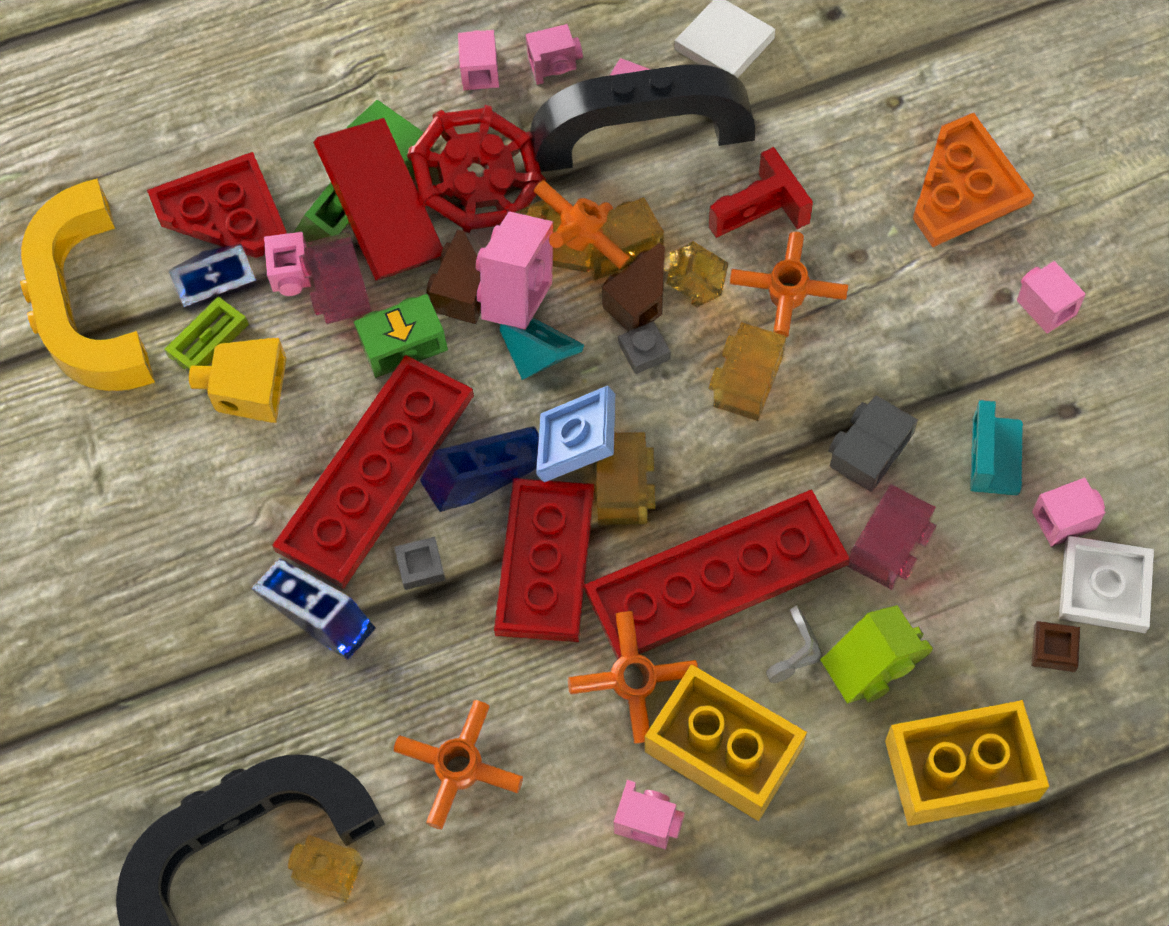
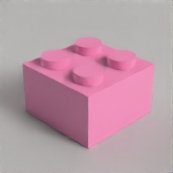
[476,212,553,330]

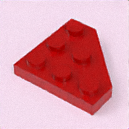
[147,152,287,258]

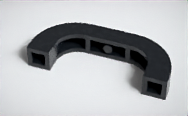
[530,64,756,173]
[116,754,385,926]

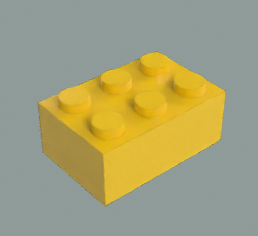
[645,664,807,821]
[885,700,1049,826]

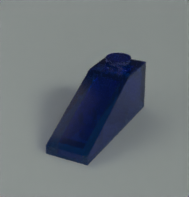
[420,426,539,512]
[252,558,376,660]

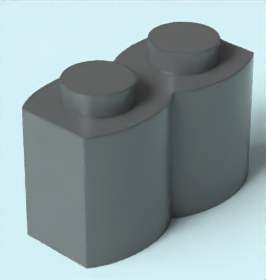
[828,395,918,492]

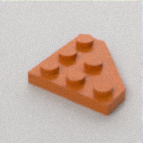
[913,112,1034,247]

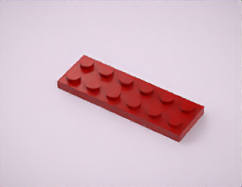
[272,355,474,589]
[584,489,850,660]

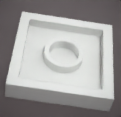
[674,0,775,78]
[1059,536,1154,633]

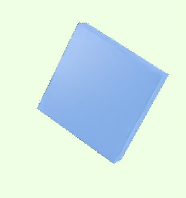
[536,386,616,482]

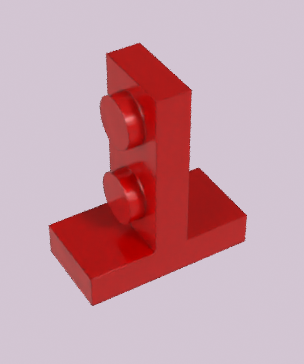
[709,147,813,238]

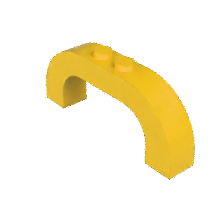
[20,178,155,391]

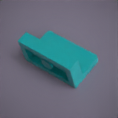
[970,400,1023,496]

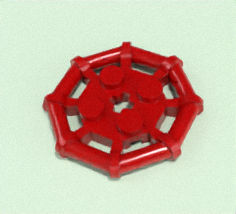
[407,105,546,234]

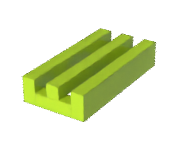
[164,297,249,371]

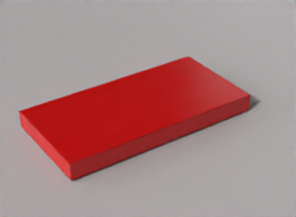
[313,118,443,281]
[494,478,595,642]

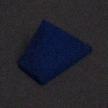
[169,244,256,307]

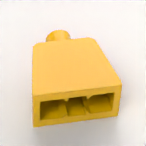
[189,338,287,423]

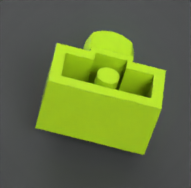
[820,605,933,704]

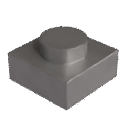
[618,321,671,374]
[394,537,445,590]

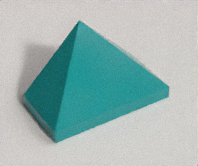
[500,318,584,380]

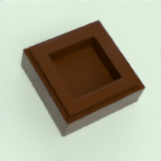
[1031,621,1080,672]

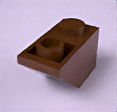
[426,229,481,324]
[602,242,665,332]

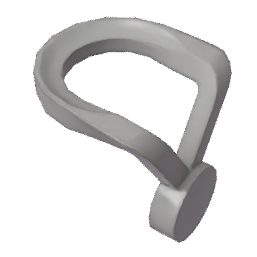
[766,605,823,683]

